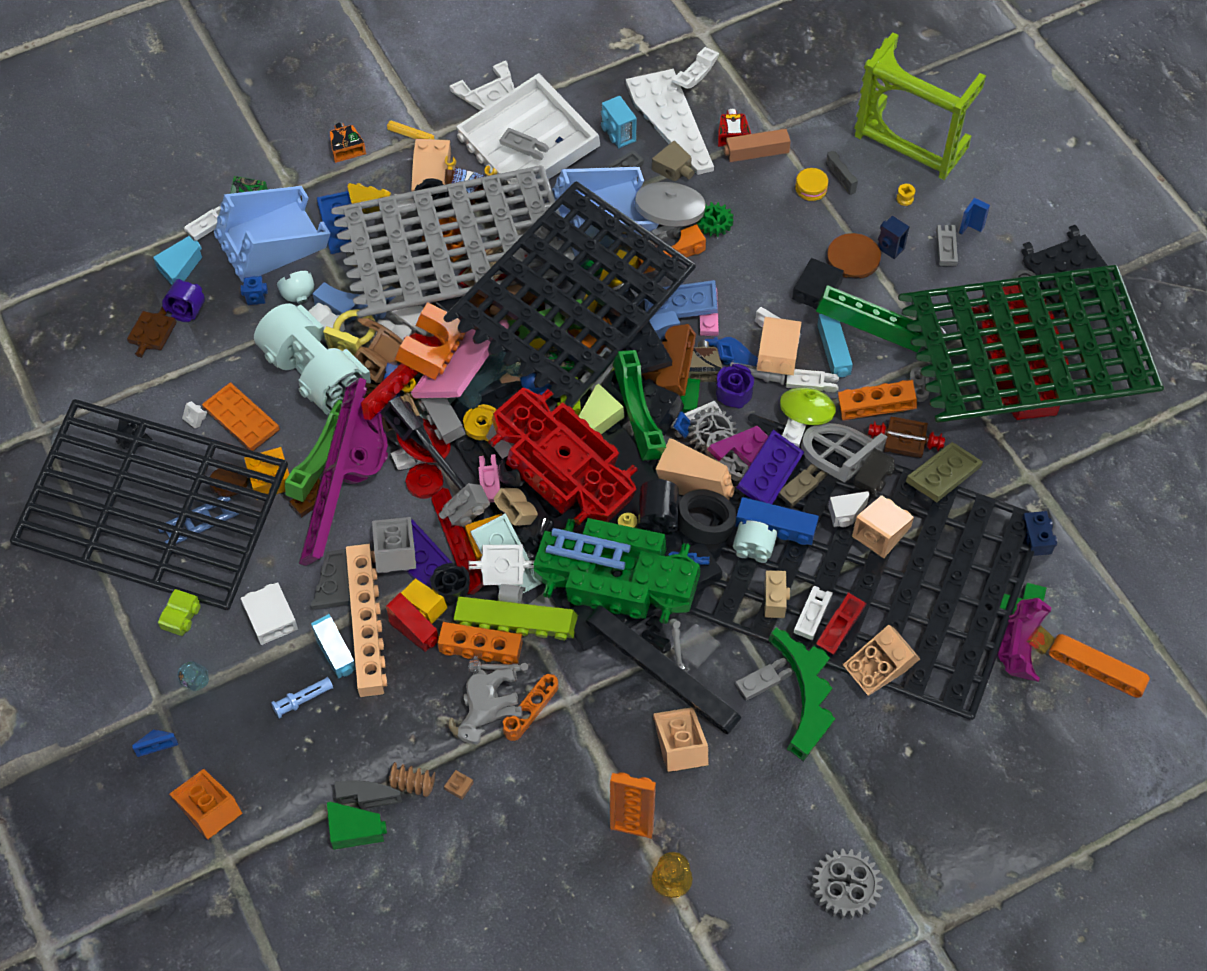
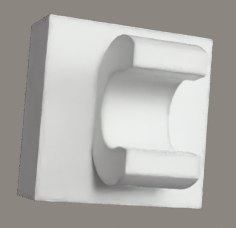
[182,401,207,428]

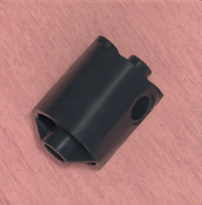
[638,479,679,534]

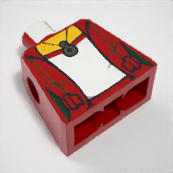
[718,109,751,147]

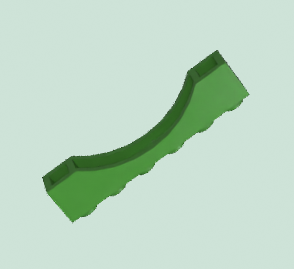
[285,399,342,502]

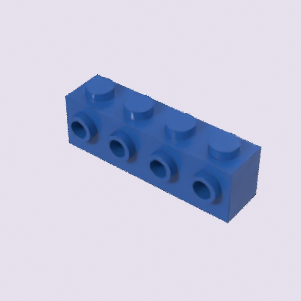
[735,497,819,545]

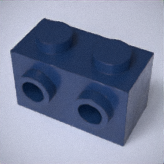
[1022,511,1057,556]

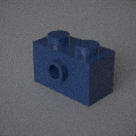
[878,216,910,259]

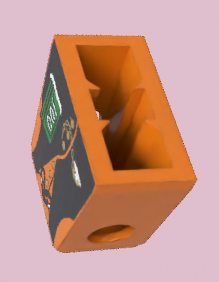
[330,123,366,163]

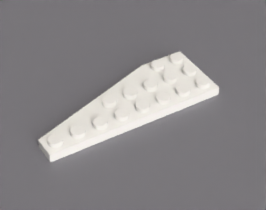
[626,69,714,175]

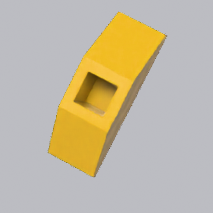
[347,183,391,214]

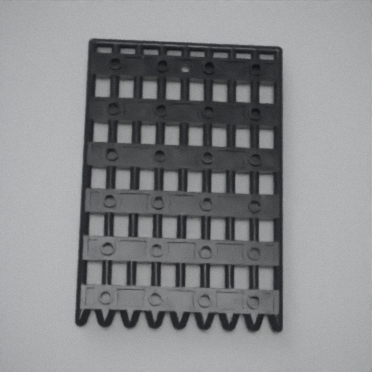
[443,181,696,408]

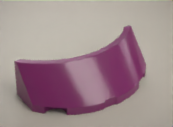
[998,598,1051,682]

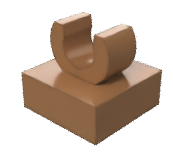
[444,770,474,800]

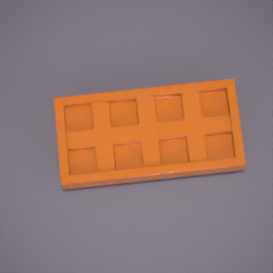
[202,382,280,451]

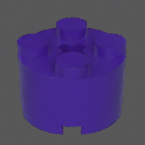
[162,279,205,322]
[716,364,754,409]

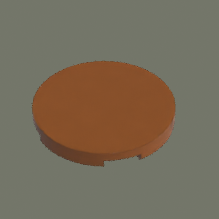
[827,233,881,279]

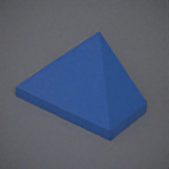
[132,729,178,757]

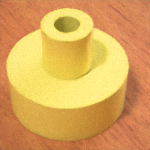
[618,513,638,528]

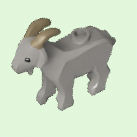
[448,666,523,744]

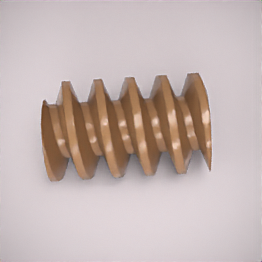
[389,762,435,797]

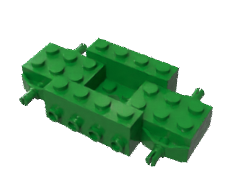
[533,518,700,624]

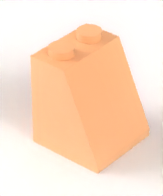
[757,317,801,376]
[852,496,914,558]

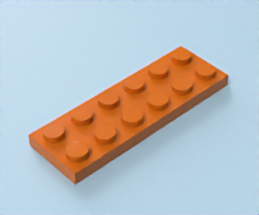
[610,772,656,839]

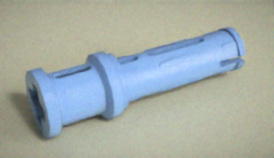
[271,677,333,719]

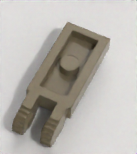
[778,464,828,507]

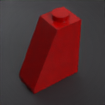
[386,593,439,652]

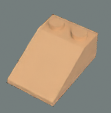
[411,139,451,191]
[653,708,708,772]

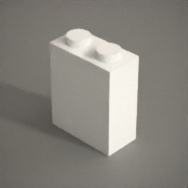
[241,582,298,645]

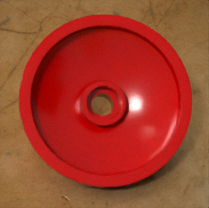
[396,419,451,463]

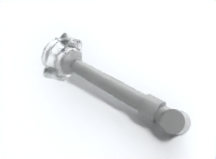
[669,619,690,672]
[469,656,528,674]

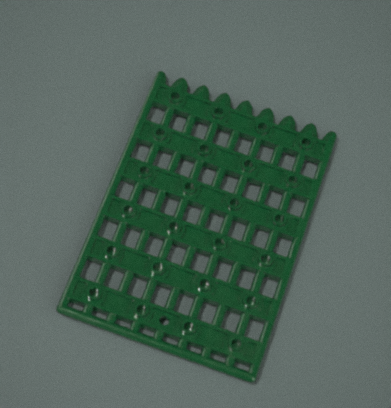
[898,265,1164,423]

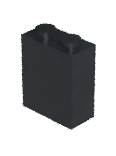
[792,258,844,309]

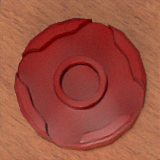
[405,463,444,499]

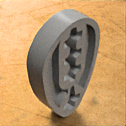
[705,430,748,481]

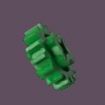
[696,202,734,237]

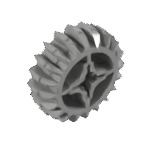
[687,408,738,454]

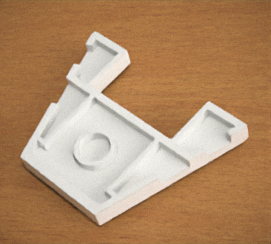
[449,60,515,111]

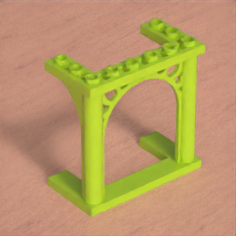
[854,32,986,180]

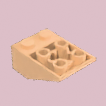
[843,625,920,696]

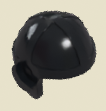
[498,456,526,488]

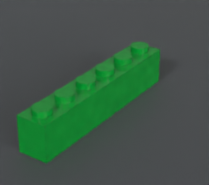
[816,285,921,352]

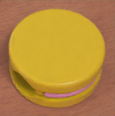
[795,168,828,201]

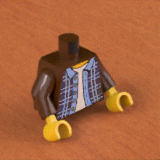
[445,156,497,205]

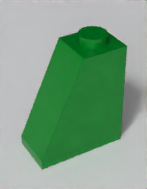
[327,802,387,850]

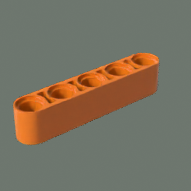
[1049,634,1150,698]

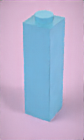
[817,314,853,377]

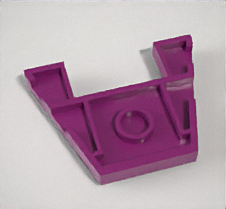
[707,426,768,467]

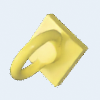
[323,309,376,356]

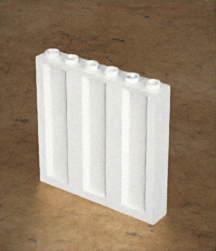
[456,73,600,196]

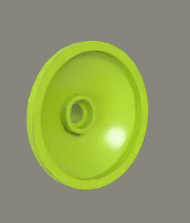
[780,387,836,425]

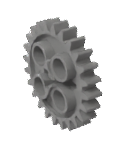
[812,849,883,920]

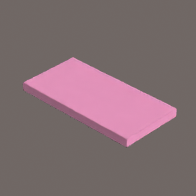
[411,320,510,398]

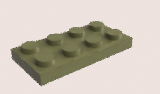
[906,442,983,502]

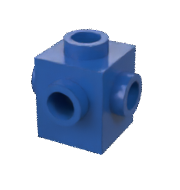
[241,276,268,305]

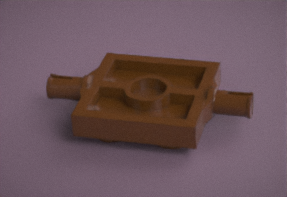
[127,306,177,358]

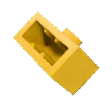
[401,578,448,624]

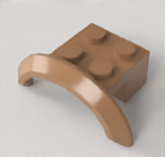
[355,318,404,383]

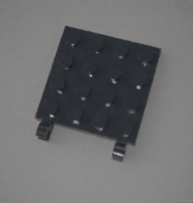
[1021,225,1119,314]

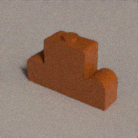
[641,324,696,396]

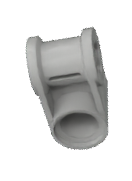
[498,584,526,604]

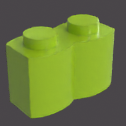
[158,589,201,636]

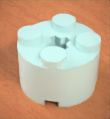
[733,521,777,563]

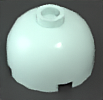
[277,271,314,304]

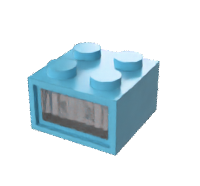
[601,96,637,149]

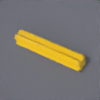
[387,120,435,140]

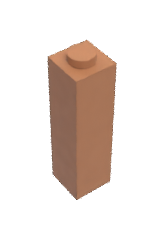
[724,129,791,162]

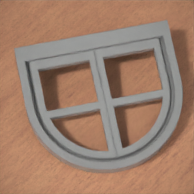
[801,423,887,483]

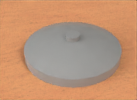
[635,182,705,226]

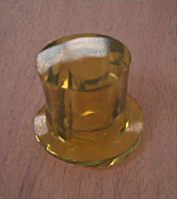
[652,852,692,898]

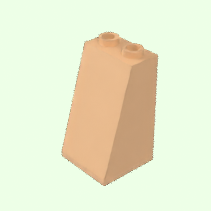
[656,438,735,500]

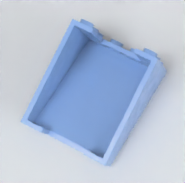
[547,167,659,257]
[214,186,330,282]

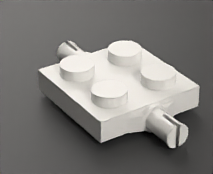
[468,545,535,585]

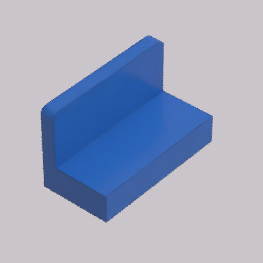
[959,198,990,234]

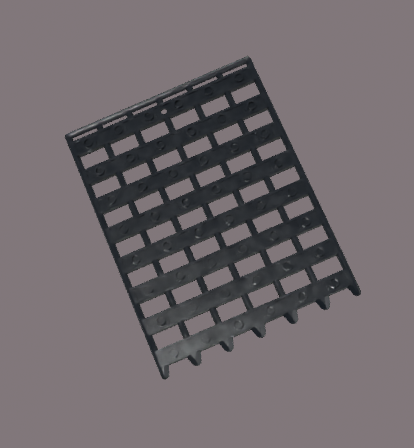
[686,414,1042,720]

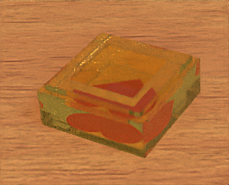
[1027,625,1055,655]

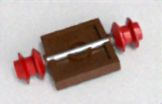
[868,416,945,458]

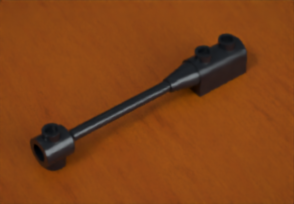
[380,397,496,523]

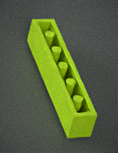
[454,597,578,640]

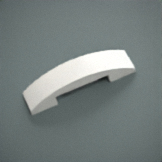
[672,47,719,88]

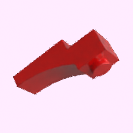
[816,592,867,655]

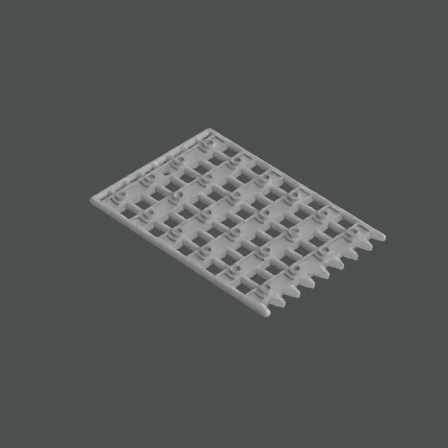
[331,165,575,318]

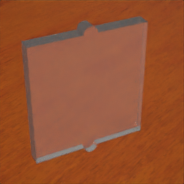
[672,624,720,668]

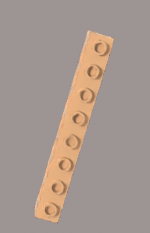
[346,544,387,697]

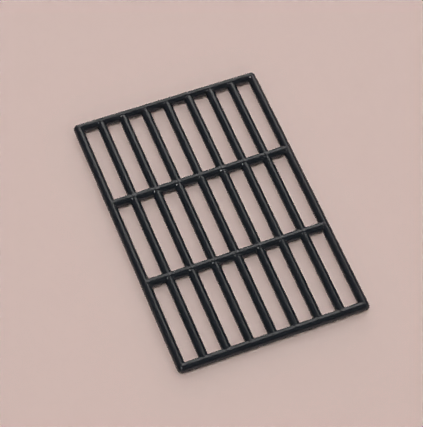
[10,399,288,610]

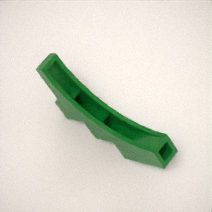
[768,627,836,762]

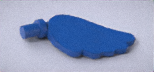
[705,337,758,367]

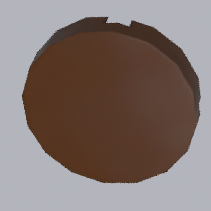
[210,468,248,497]

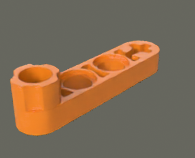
[503,674,559,741]

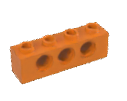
[838,380,917,421]
[438,622,523,665]

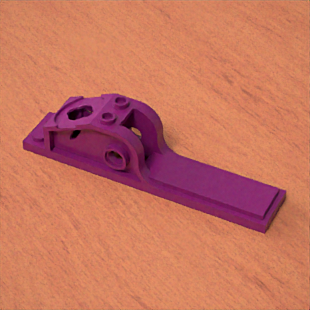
[299,377,388,566]

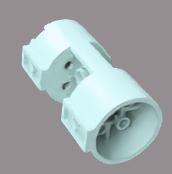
[254,304,371,415]

